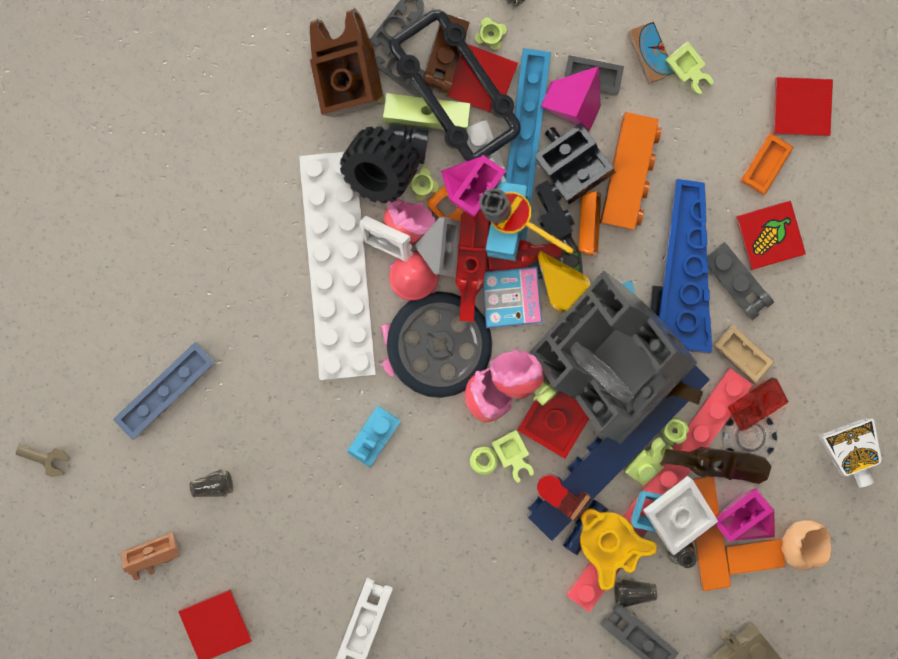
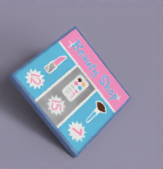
[483,267,542,328]

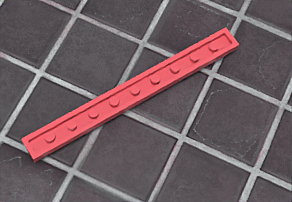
[566,368,753,612]

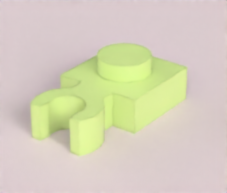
[665,42,714,94]
[491,429,534,483]
[624,437,674,486]

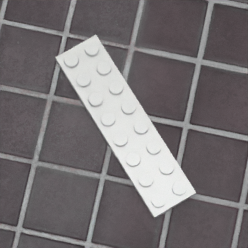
[299,152,376,380]

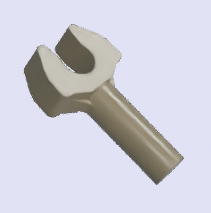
[15,444,70,477]

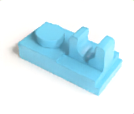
[347,406,401,467]

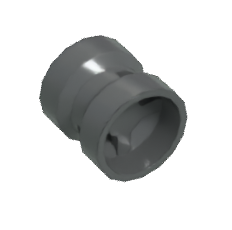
[479,188,512,224]

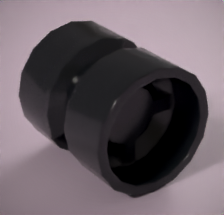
[389,123,429,164]

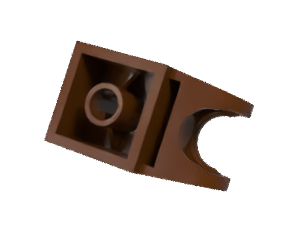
[310,8,385,118]

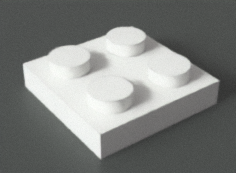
[643,476,718,555]

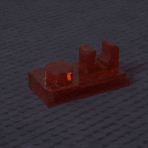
[728,378,789,431]

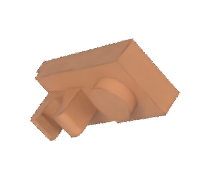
[121,532,180,580]

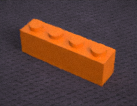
[600,112,662,231]

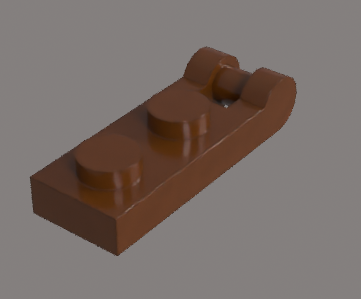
[423,14,470,96]

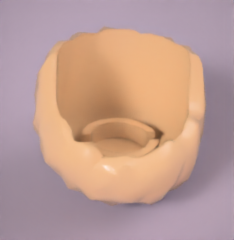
[781,520,831,570]

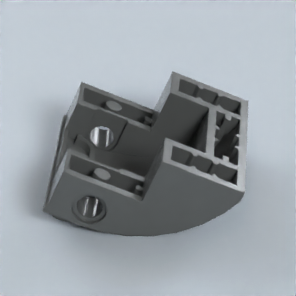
[529,271,697,444]

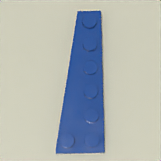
[658,179,712,354]

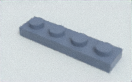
[113,342,215,440]

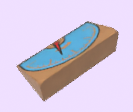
[628,21,675,84]

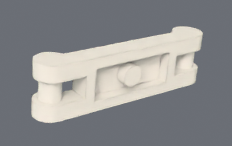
[336,578,393,659]

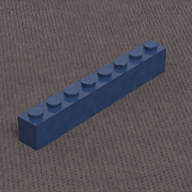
[527,365,710,541]

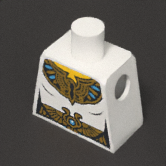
[818,417,882,488]

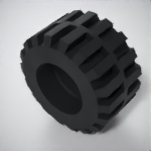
[340,126,418,203]

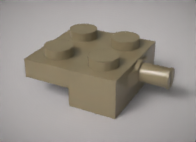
[709,623,781,659]

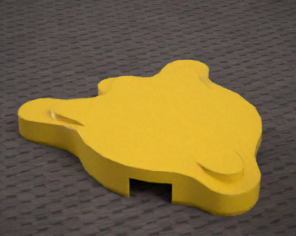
[580,509,657,591]

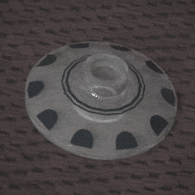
[722,408,778,458]

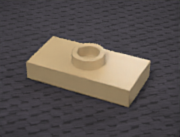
[714,325,775,383]

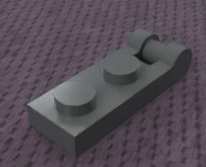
[707,242,774,320]
[600,602,679,659]

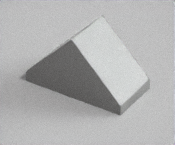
[414,217,460,278]

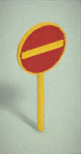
[490,192,574,254]

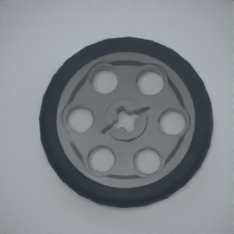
[387,291,492,398]

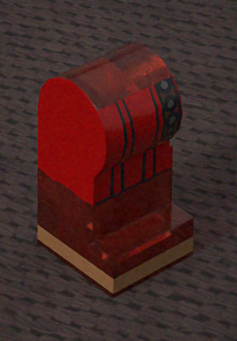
[537,473,591,521]

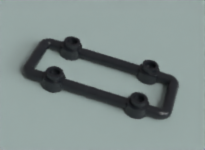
[389,9,521,161]

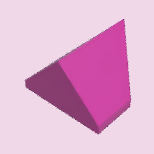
[540,66,601,131]
[441,155,506,217]
[715,488,775,543]

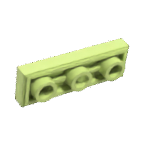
[383,93,470,131]

